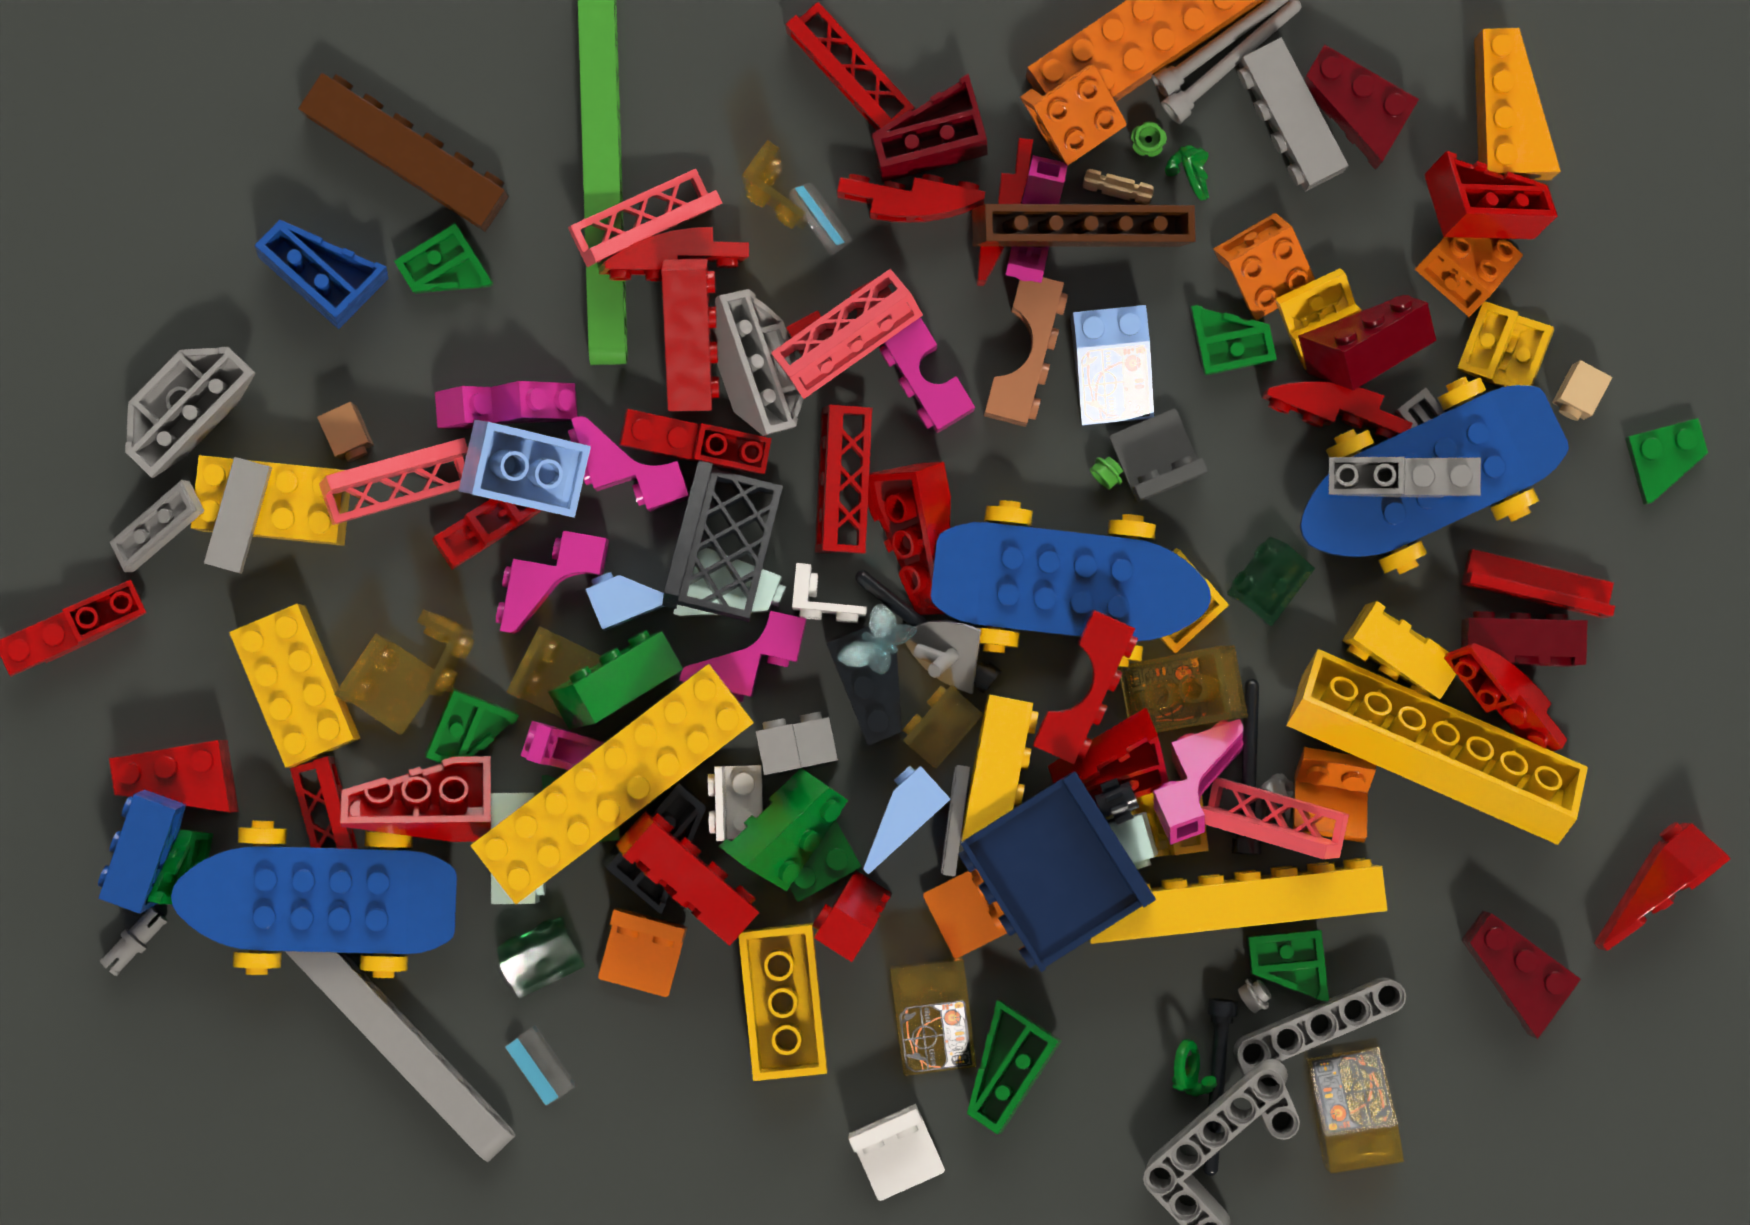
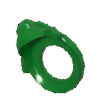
[1165,145,1209,201]
[1172,1039,1217,1097]

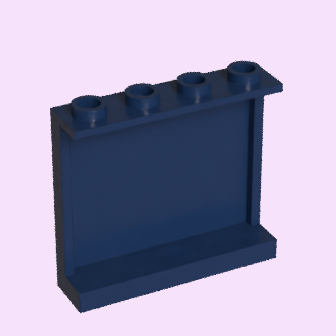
[958,771,1156,972]

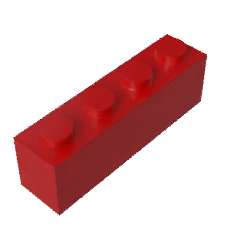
[661,259,720,411]

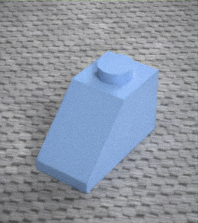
[586,572,665,631]

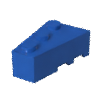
[254,220,389,330]
[98,789,186,914]

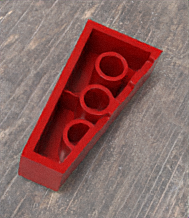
[615,811,759,946]

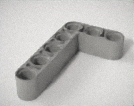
[1233,977,1406,1140]
[1143,1059,1288,1225]

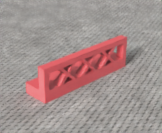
[568,169,722,267]
[771,269,923,399]
[319,438,468,525]
[1201,777,1349,859]

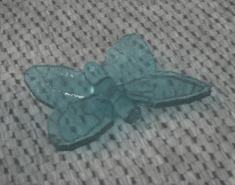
[838,604,917,674]

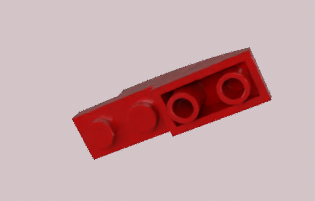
[837,174,986,223]
[599,227,749,282]
[1262,382,1413,440]
[619,409,772,474]
[0,579,146,677]
[1444,643,1567,751]

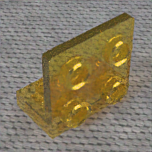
[742,140,807,230]
[417,609,475,696]
[507,626,600,718]
[334,633,442,735]
[902,685,984,769]

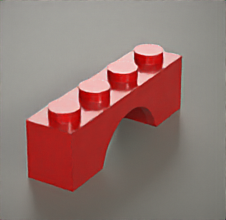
[1032,610,1138,764]

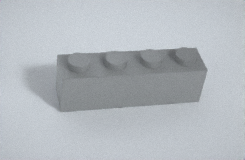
[1237,37,1349,192]

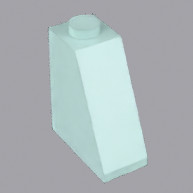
[673,548,786,617]

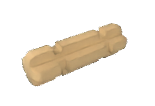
[1083,169,1154,205]

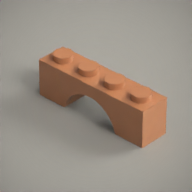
[984,277,1068,427]

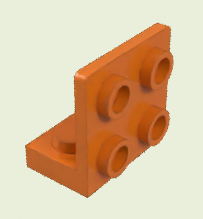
[1020,65,1127,165]
[1213,213,1316,320]
[1415,237,1523,317]
[1293,747,1376,843]
[923,869,1008,958]
[598,907,688,997]

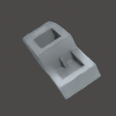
[1329,457,1481,497]

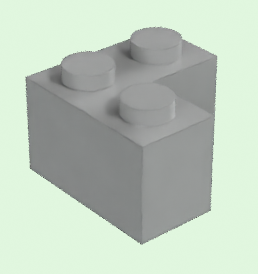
[756,712,838,775]

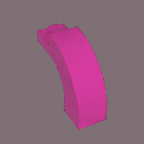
[1005,155,1068,283]
[521,721,605,770]

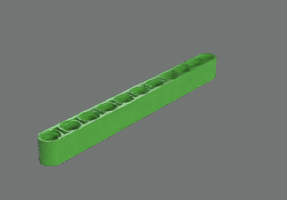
[578,0,628,365]

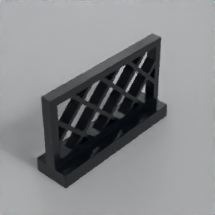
[662,460,783,622]

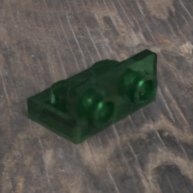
[1227,537,1315,626]
[497,917,585,999]

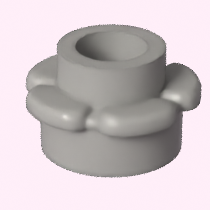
[1238,978,1271,1013]

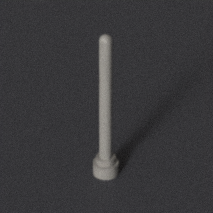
[1151,0,1290,98]
[1161,0,1301,124]

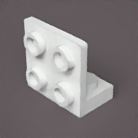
[792,563,867,623]
[708,765,763,841]
[849,1104,945,1201]

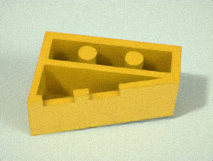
[1342,601,1456,700]

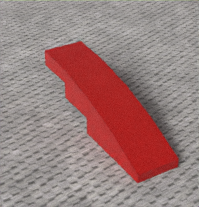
[977,138,1033,286]
[432,499,543,570]

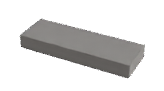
[204,457,272,574]
[110,480,204,573]
[941,765,970,876]

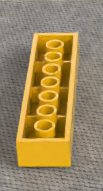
[1286,649,1588,845]
[470,664,754,905]
[1088,858,1387,944]

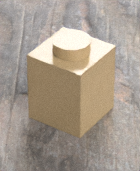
[1552,360,1613,421]

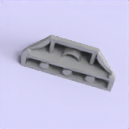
[711,289,804,436]
[125,347,256,478]

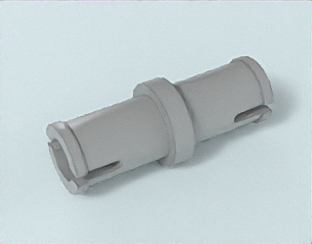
[99,907,168,976]

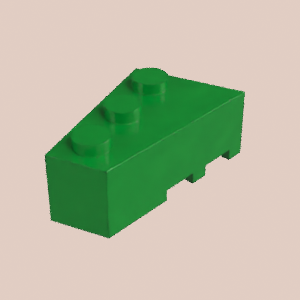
[548,630,683,730]
[718,768,848,891]
[967,1000,1062,1135]

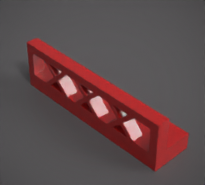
[785,2,915,131]
[815,405,872,554]
[1461,549,1616,618]
[290,756,359,849]

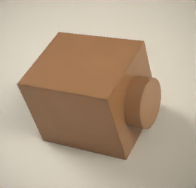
[317,402,374,462]

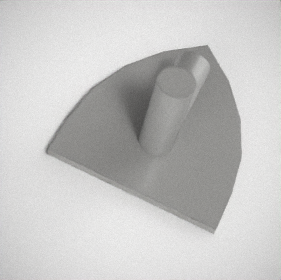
[901,620,981,694]

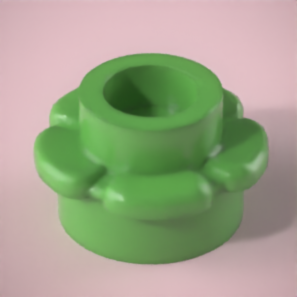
[1131,121,1167,157]
[1089,456,1123,490]

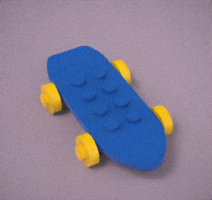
[1300,376,1569,575]
[931,500,1211,667]
[171,820,457,978]

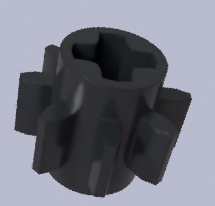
[1095,778,1139,825]

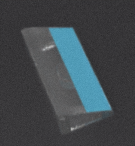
[789,183,852,255]
[504,1025,576,1106]

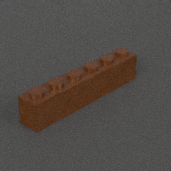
[298,73,509,232]
[972,204,1196,247]

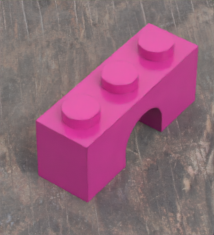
[879,317,975,433]

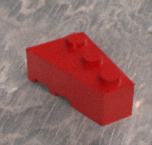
[1424,150,1558,239]

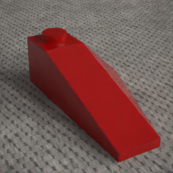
[868,462,951,615]
[341,756,491,842]
[1594,822,1731,951]

